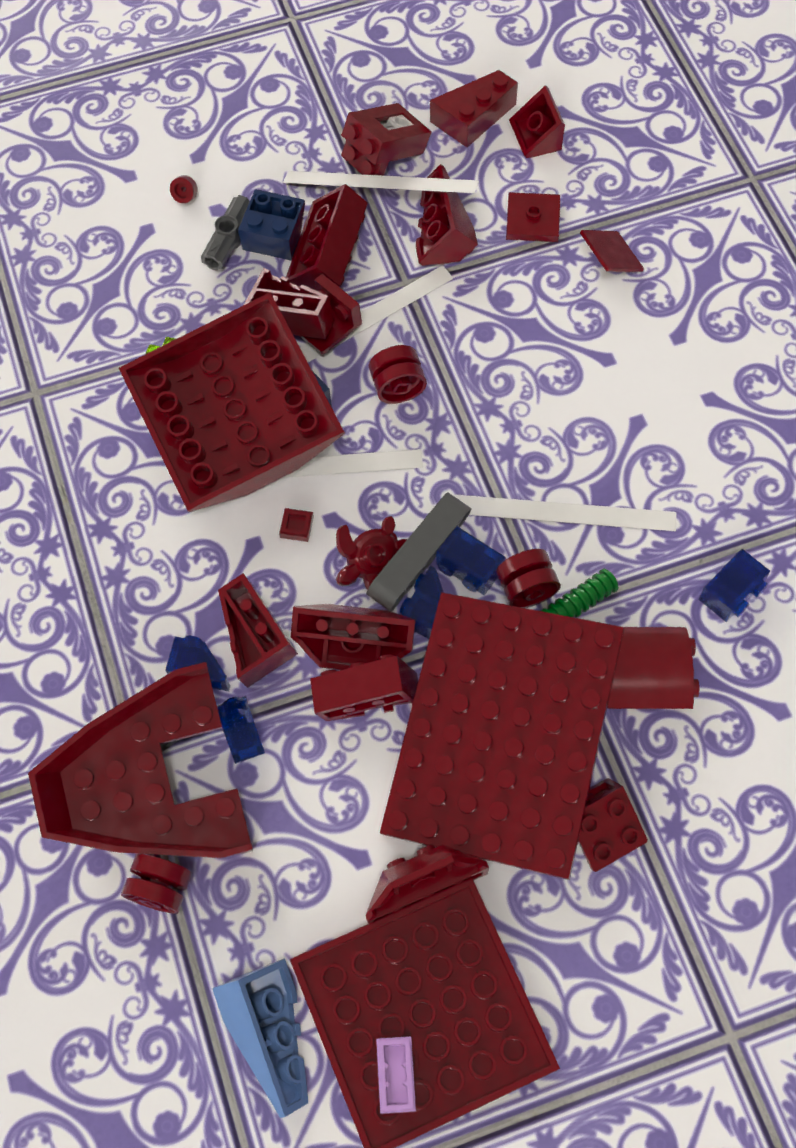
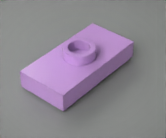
[376,1036,416,1114]

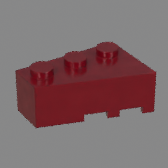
[430,70,518,147]

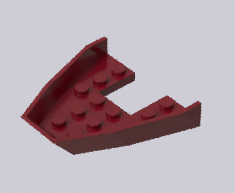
[28,662,253,858]

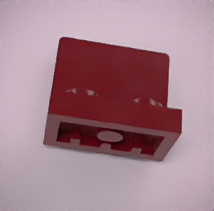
[300,274,362,355]
[578,778,648,872]

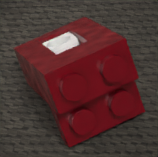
[341,103,432,176]

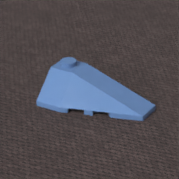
[212,959,308,1118]

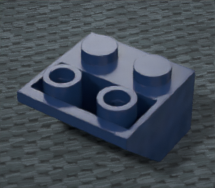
[238,189,305,261]

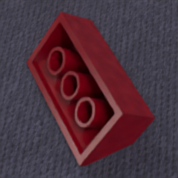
[286,184,368,290]

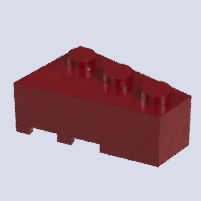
[244,268,335,339]
[218,573,298,688]
[310,654,418,721]

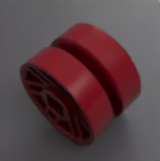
[369,345,427,404]
[496,549,561,608]
[121,854,192,914]

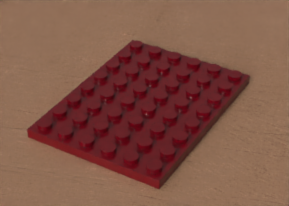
[380,592,624,880]

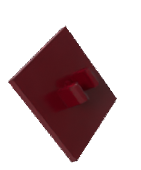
[580,230,644,272]

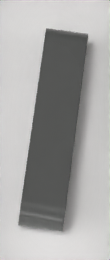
[366,492,472,612]

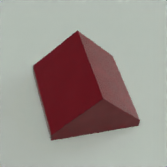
[509,86,565,158]

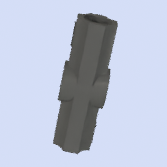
[201,195,250,271]

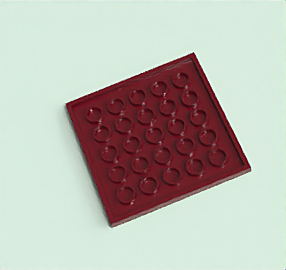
[290,878,560,1148]

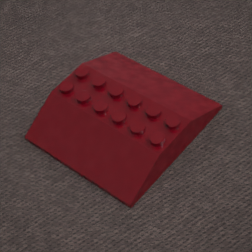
[119,292,345,512]

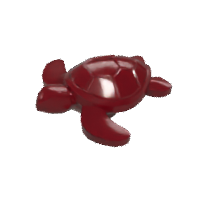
[336,516,407,590]

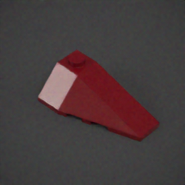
[415,164,478,266]

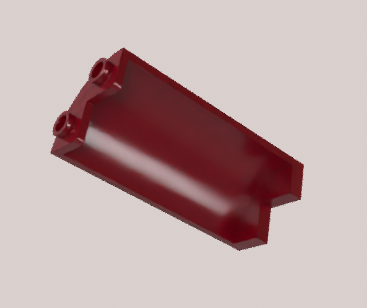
[607,627,700,709]

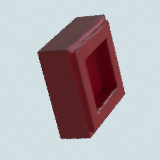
[279,508,314,542]

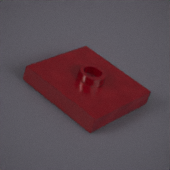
[506,192,560,242]

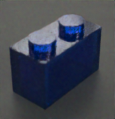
[436,526,506,595]
[698,549,770,622]

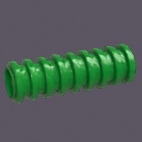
[540,568,619,617]

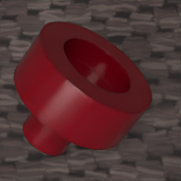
[170,175,198,203]

